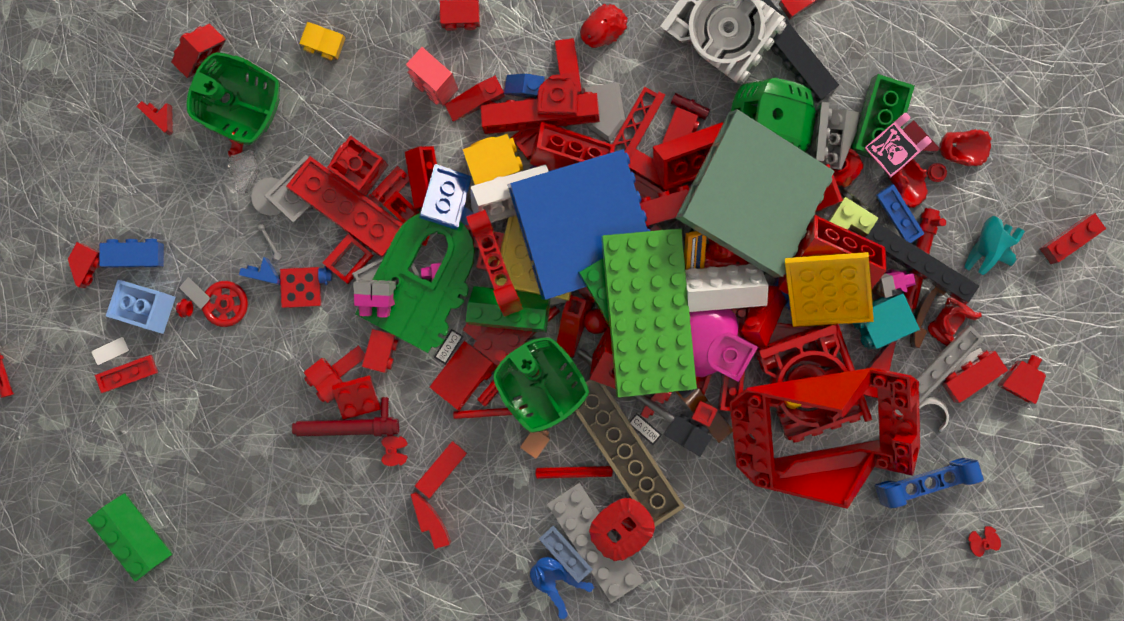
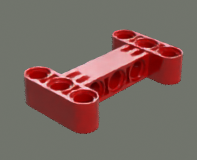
[466,210,523,317]

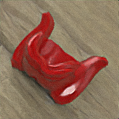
[928,298,982,346]

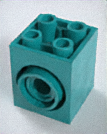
[853,293,920,350]

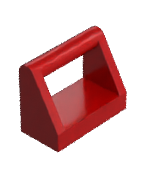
[323,234,374,284]

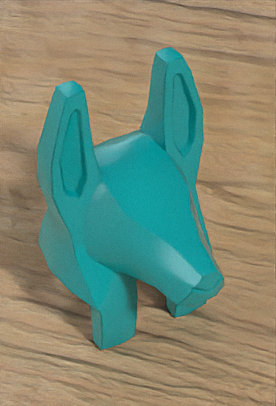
[964,216,1025,275]

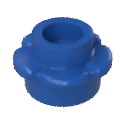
[318,266,332,285]

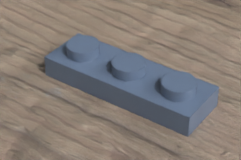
[539,525,593,583]

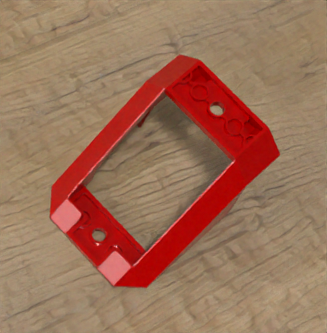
[730,368,920,509]

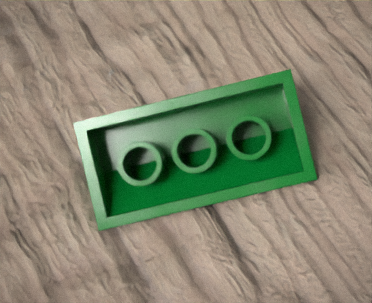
[850,74,915,158]
[465,286,551,333]
[87,493,173,582]

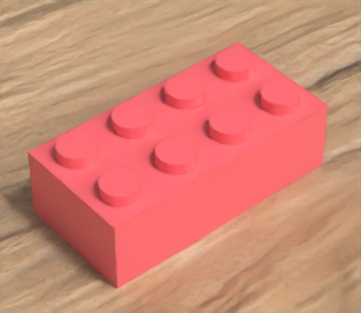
[406,47,458,106]

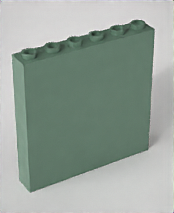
[676,109,834,277]

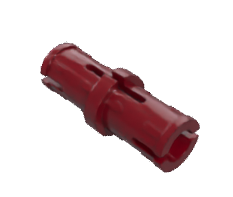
[670,93,711,120]

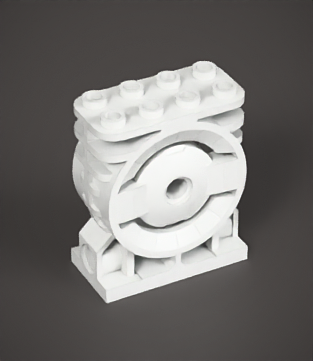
[660,0,787,84]

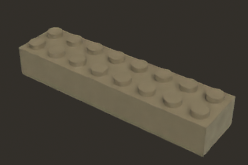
[575,379,685,527]

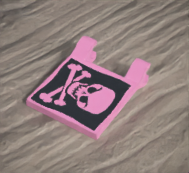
[865,113,932,177]

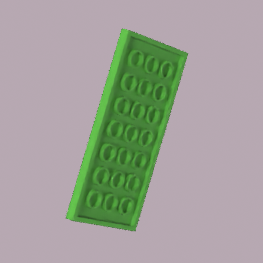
[601,229,697,397]

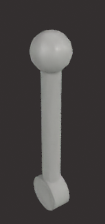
[258,224,282,260]

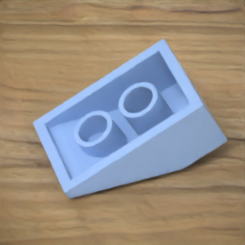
[106,279,176,334]

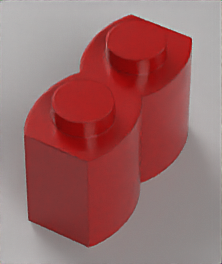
[304,358,343,403]

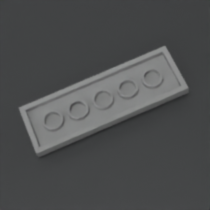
[547,482,644,603]

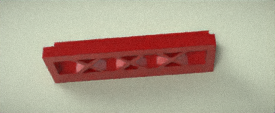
[612,86,666,158]

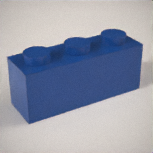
[99,239,164,268]

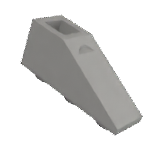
[823,109,859,169]

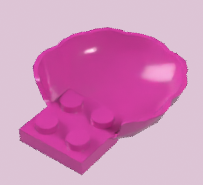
[689,309,758,382]

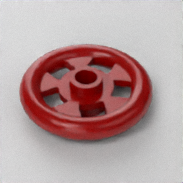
[202,281,248,327]

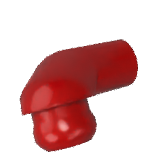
[228,132,243,158]

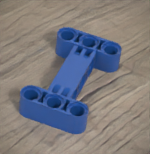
[875,458,984,508]

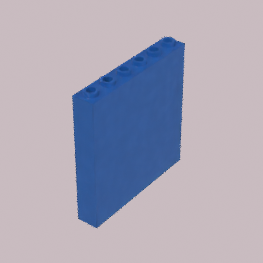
[507,149,650,300]

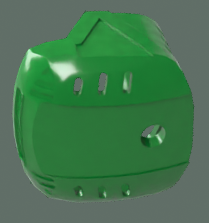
[187,53,280,145]
[731,78,816,153]
[494,338,589,433]

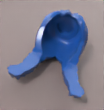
[530,557,594,619]

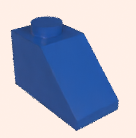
[504,74,545,99]

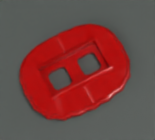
[589,498,655,561]

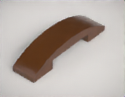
[910,285,945,349]

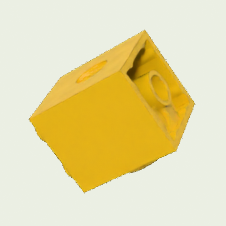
[462,134,524,185]

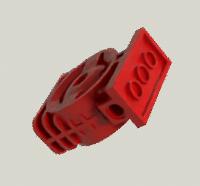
[755,324,863,443]

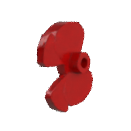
[381,436,408,466]
[968,526,1001,557]

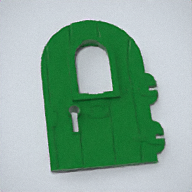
[355,213,475,353]

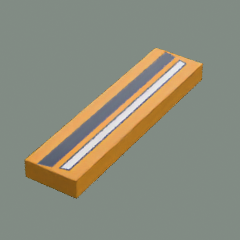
[684,231,706,270]

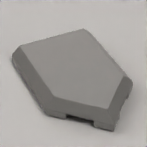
[581,83,625,143]

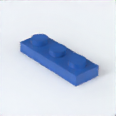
[875,184,925,243]

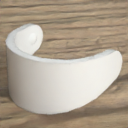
[919,397,949,432]

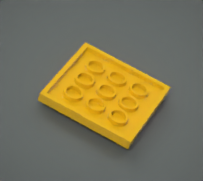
[785,252,874,327]

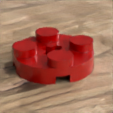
[831,149,864,187]

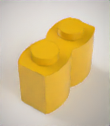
[299,22,346,61]

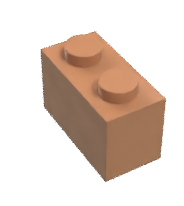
[520,430,550,459]

